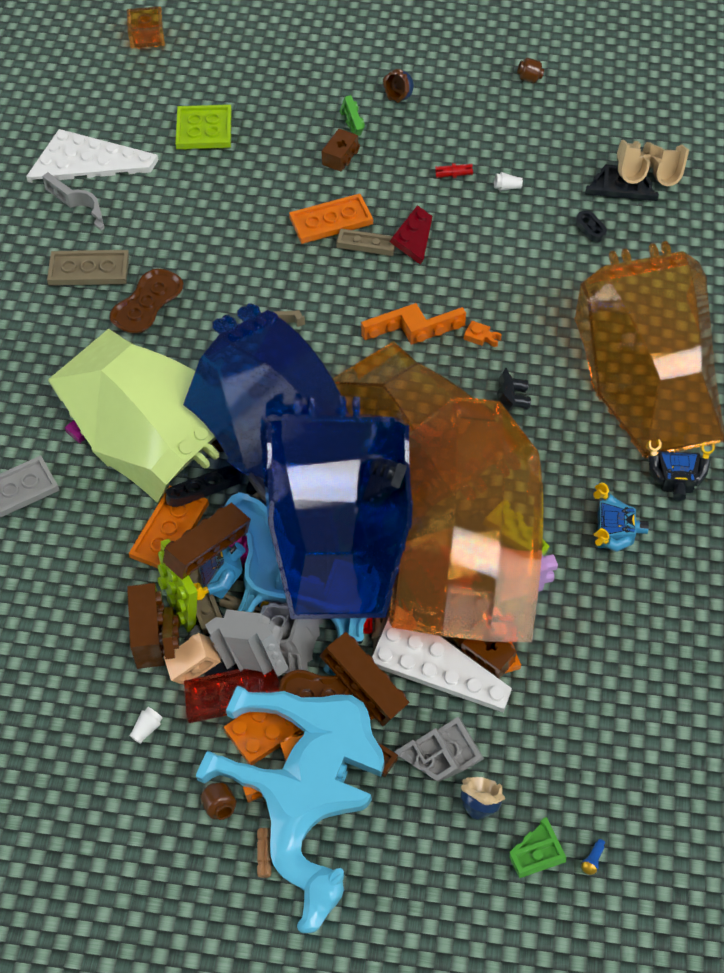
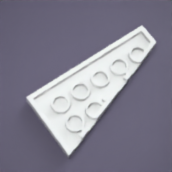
[372,604,512,713]

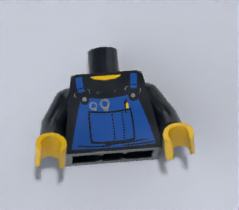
[646,439,715,501]

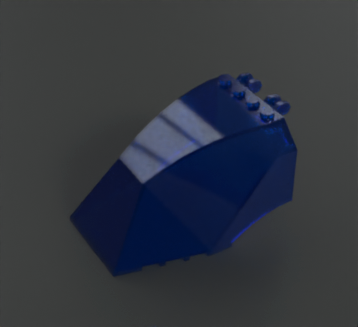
[183,303,370,515]
[260,396,413,619]

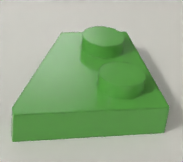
[340,95,365,136]
[510,817,566,878]

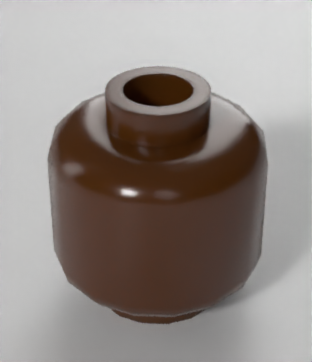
[517,58,544,84]
[200,782,236,820]

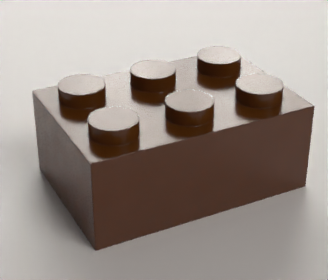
[127,583,165,669]

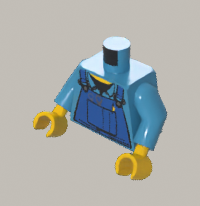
[593,482,649,552]
[193,542,246,600]

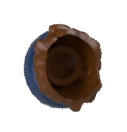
[383,69,414,103]

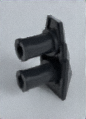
[497,368,531,419]

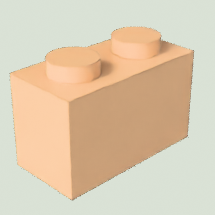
[164,633,221,685]

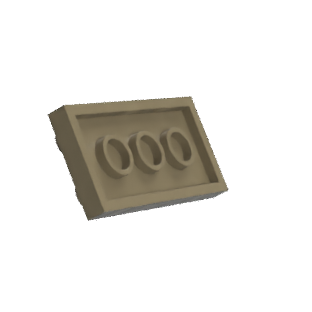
[47,250,129,285]

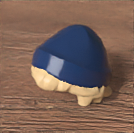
[461,777,505,820]

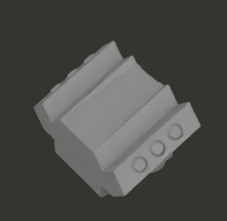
[260,602,324,673]
[205,609,288,676]

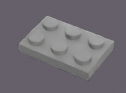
[0,455,60,518]

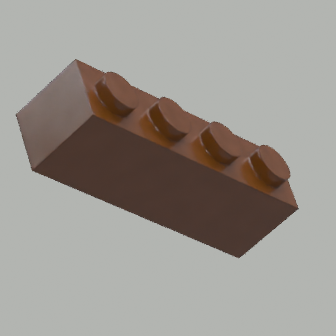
[163,502,251,580]
[320,632,410,727]

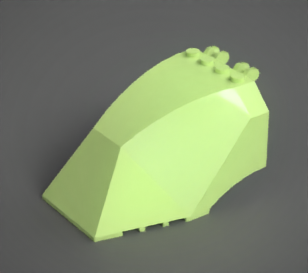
[48,329,256,503]

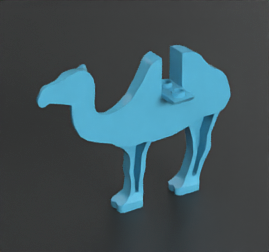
[196,686,384,933]

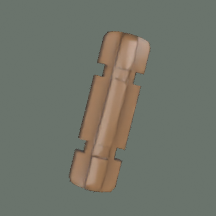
[257,828,271,878]

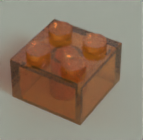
[127,6,165,48]

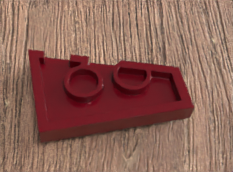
[389,205,433,265]

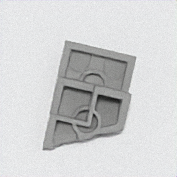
[394,717,484,782]

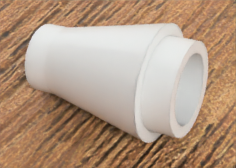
[494,172,523,191]
[129,707,163,744]

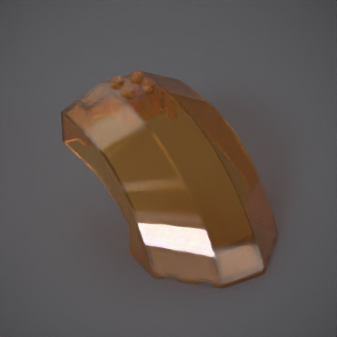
[389,396,543,642]

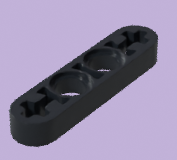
[166,465,241,507]

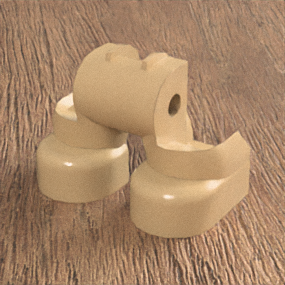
[617,140,689,186]

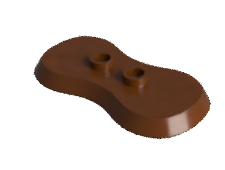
[110,268,184,334]
[279,670,374,721]

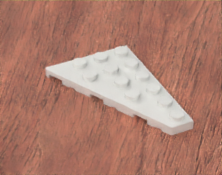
[26,129,158,183]

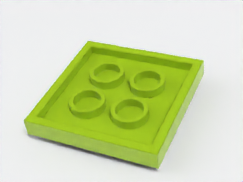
[176,105,232,149]
[158,539,198,632]

